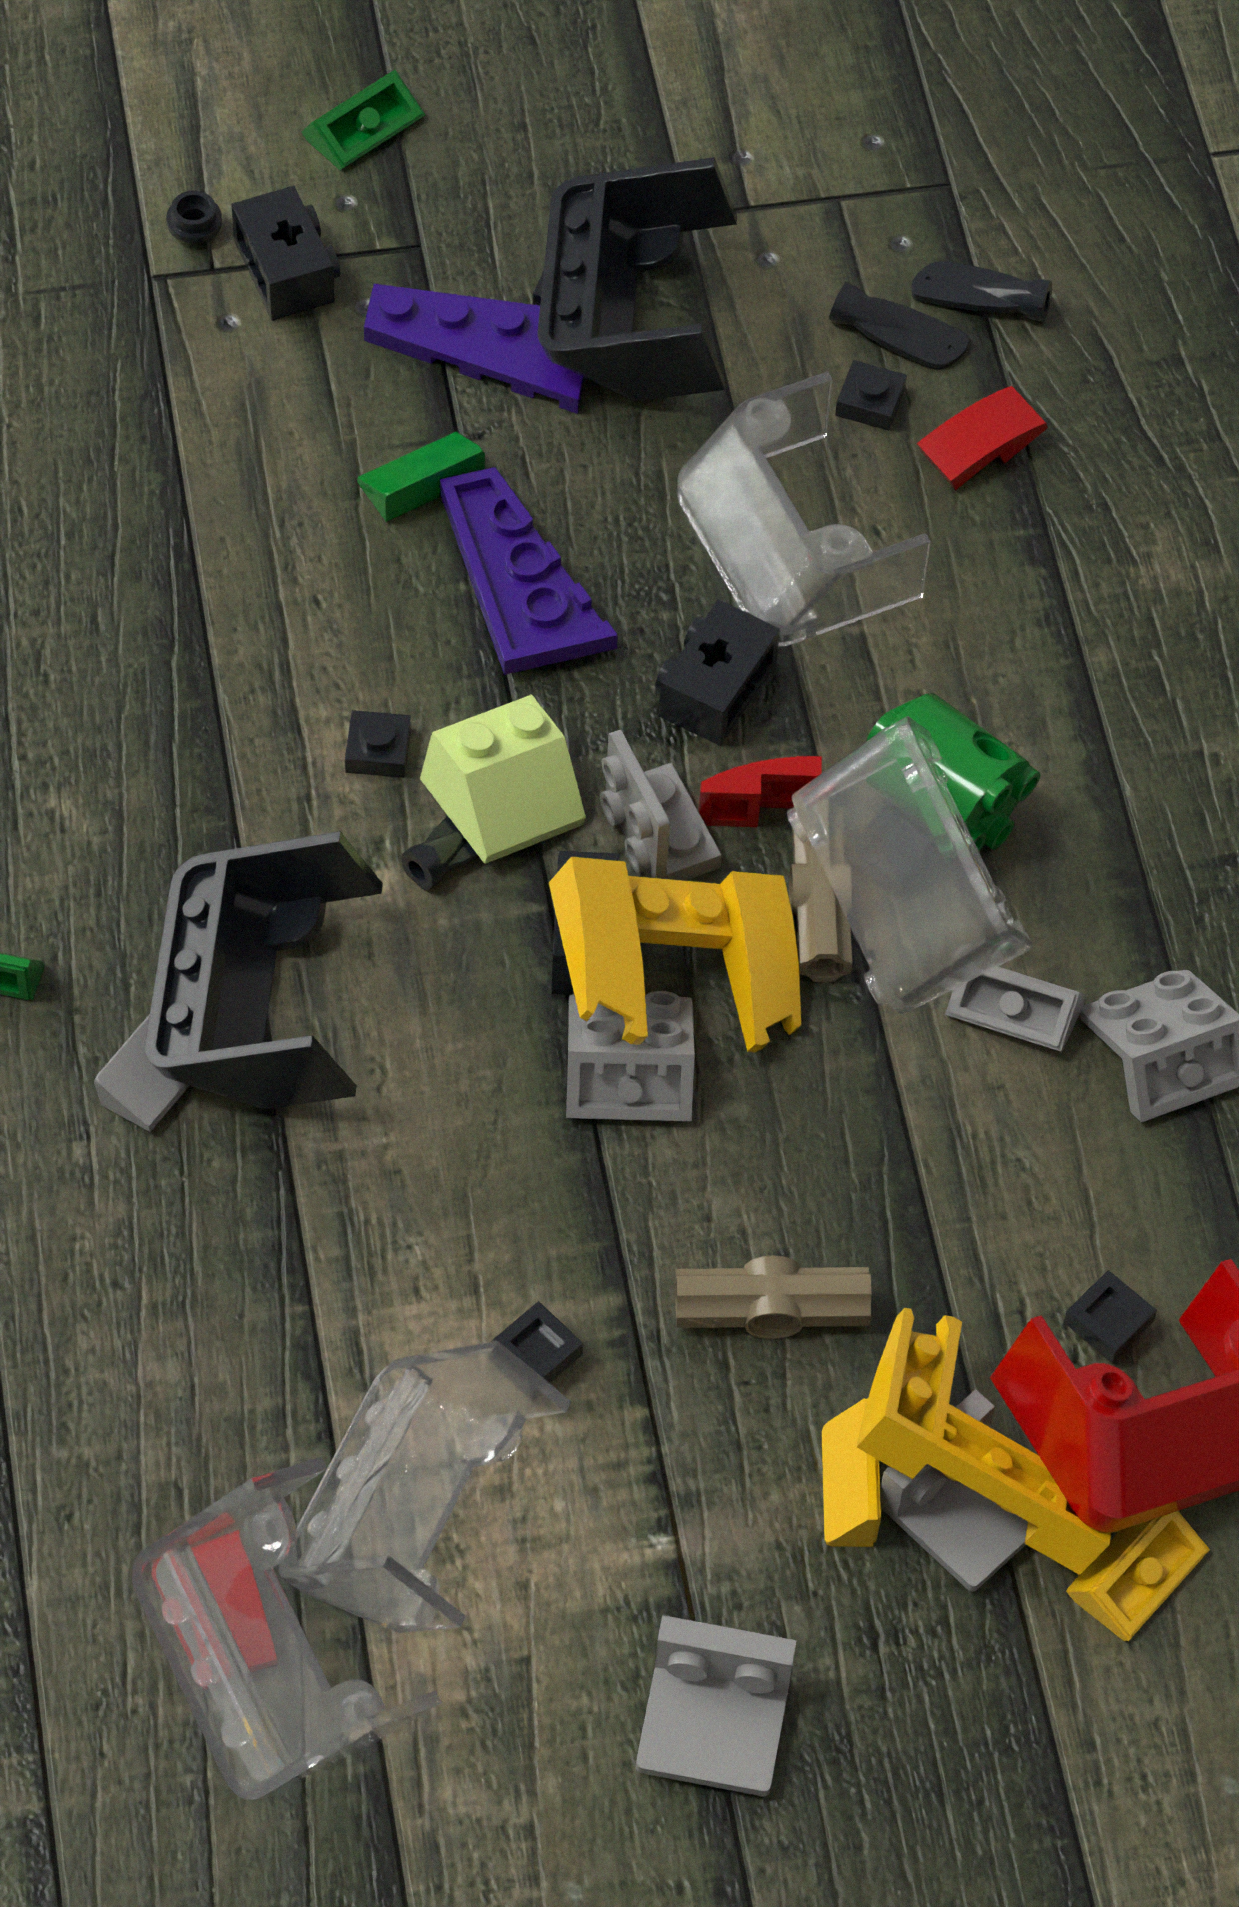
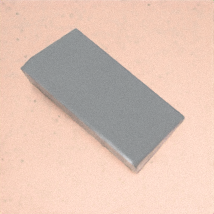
[945,956,1087,1052]
[94,1014,190,1132]

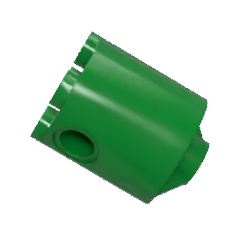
[861,693,1041,863]

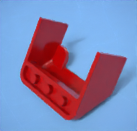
[990,1259,1239,1533]

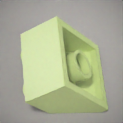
[420,695,586,864]

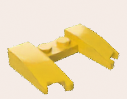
[549,857,801,1052]
[856,1308,1111,1575]

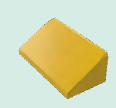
[822,1399,881,1547]
[1066,1511,1210,1641]

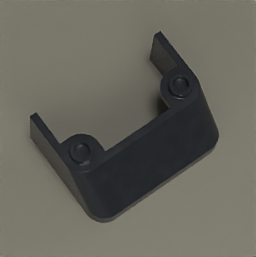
[538,157,737,401]
[145,831,383,1109]

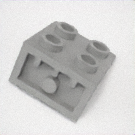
[600,730,721,881]
[1080,970,1239,1122]
[566,991,695,1121]
[880,1389,1028,1592]
[636,1615,797,1796]

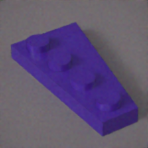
[364,284,585,414]
[440,467,618,675]

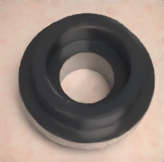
[166,191,222,243]

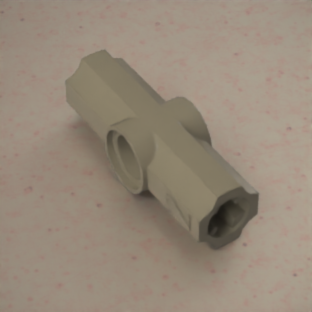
[789,800,854,983]
[675,1255,872,1339]

